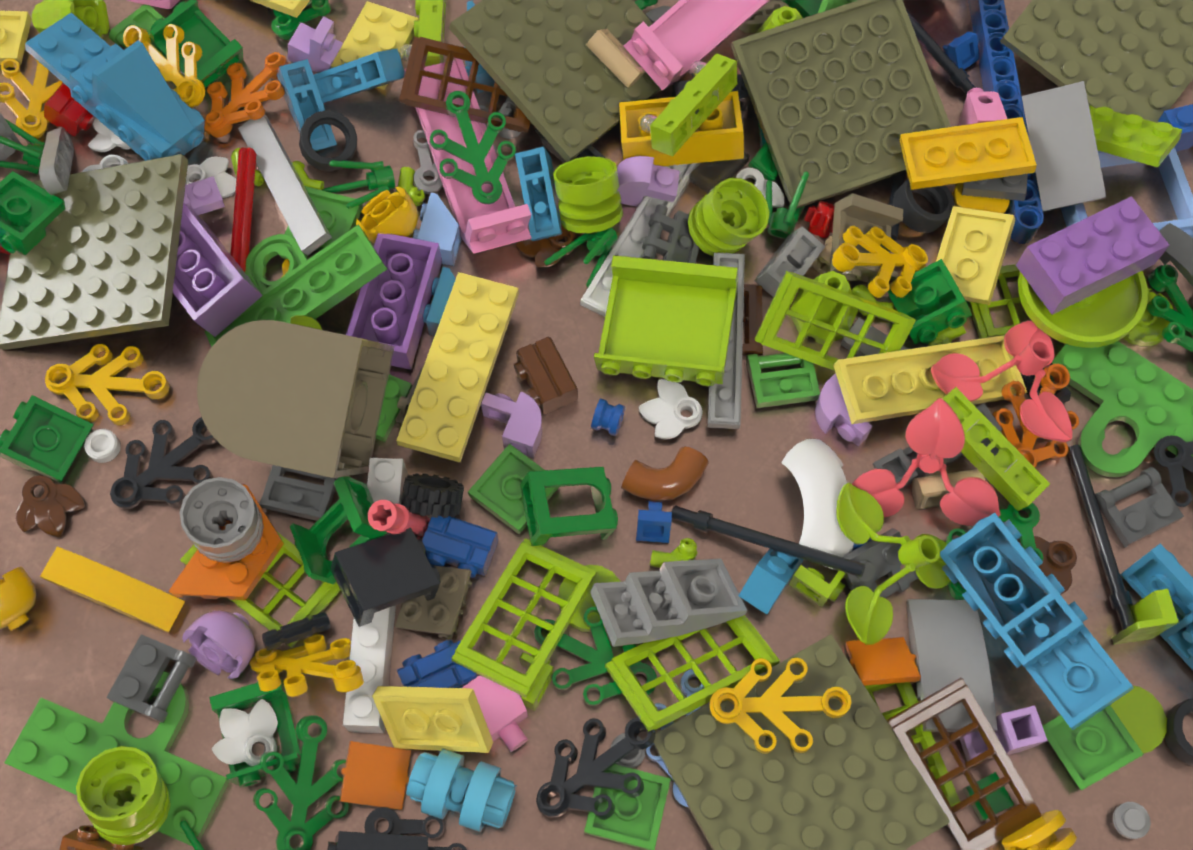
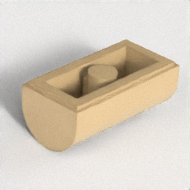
[586,29,646,88]
[912,469,985,509]

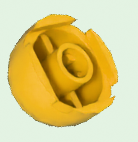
[356,187,419,244]
[0,566,36,631]

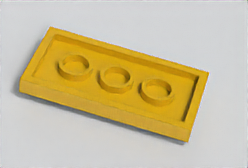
[900,117,1037,190]

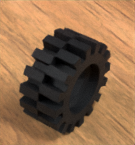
[401,473,464,518]

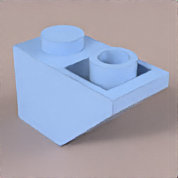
[413,193,461,266]

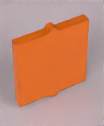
[845,637,921,686]
[339,741,411,810]

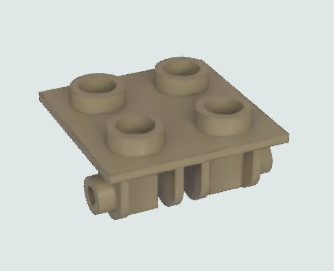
[395,566,472,640]

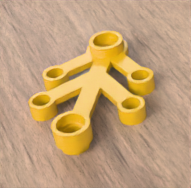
[123,24,205,108]
[0,58,63,139]
[832,226,928,298]
[45,344,170,426]
[250,634,364,697]
[709,658,851,754]

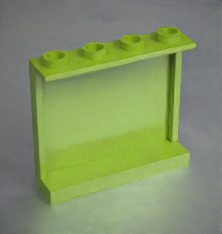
[594,255,738,386]

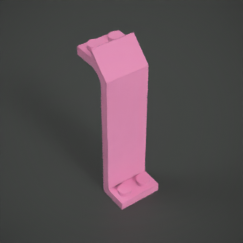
[623,0,770,90]
[403,58,531,254]

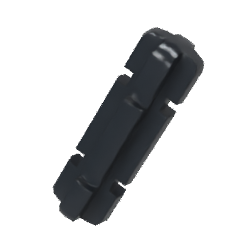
[262,612,331,651]

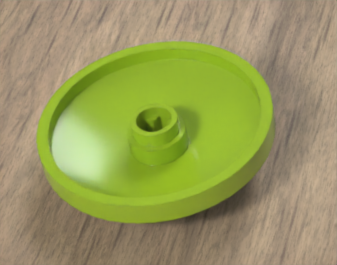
[1018,271,1148,348]

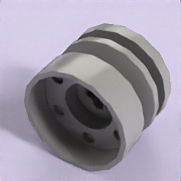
[179,477,264,563]

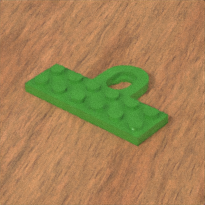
[204,224,387,347]
[1052,341,1193,477]
[4,671,230,846]

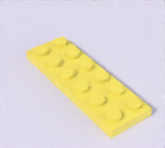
[396,272,519,462]
[833,335,1027,424]

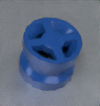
[591,398,625,436]

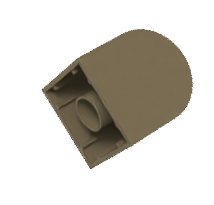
[197,320,395,478]

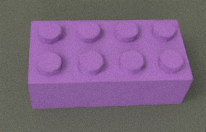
[1016,196,1169,315]
[173,203,263,337]
[346,233,442,370]

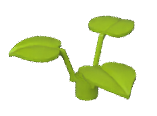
[836,482,951,645]

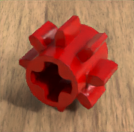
[804,201,835,238]

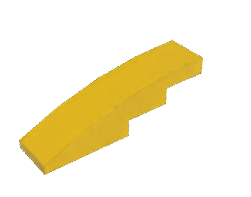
[40,546,185,633]

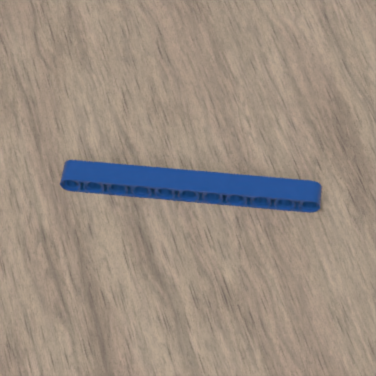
[968,0,1044,244]

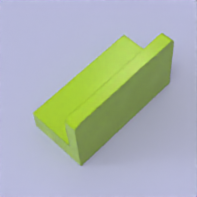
[1112,589,1179,645]

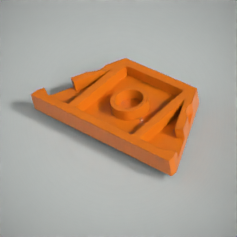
[168,484,284,600]

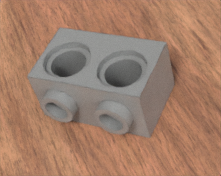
[754,226,825,297]

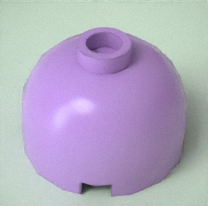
[182,610,255,679]

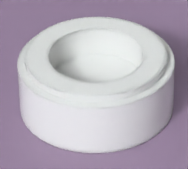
[84,429,121,463]

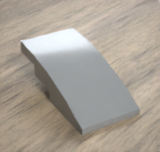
[1022,81,1106,212]
[590,558,747,647]
[907,599,998,732]

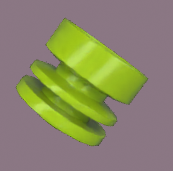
[553,157,623,233]
[688,178,769,256]
[76,746,171,845]

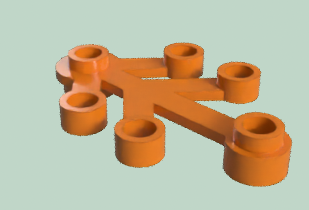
[204,52,289,138]
[992,364,1079,467]

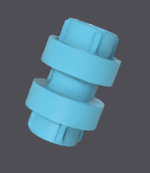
[406,749,517,832]

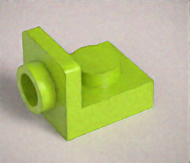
[789,565,845,607]
[519,652,554,711]

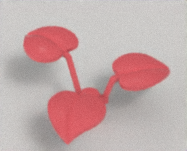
[931,320,1072,442]
[852,398,1000,526]

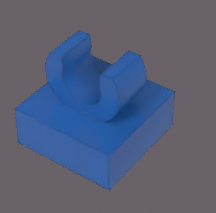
[942,31,980,69]
[636,501,672,543]

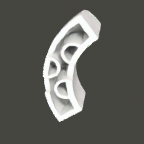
[781,439,854,571]

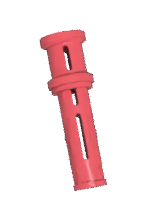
[368,499,430,537]

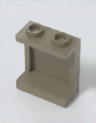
[830,193,903,284]

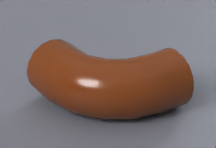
[621,446,709,501]

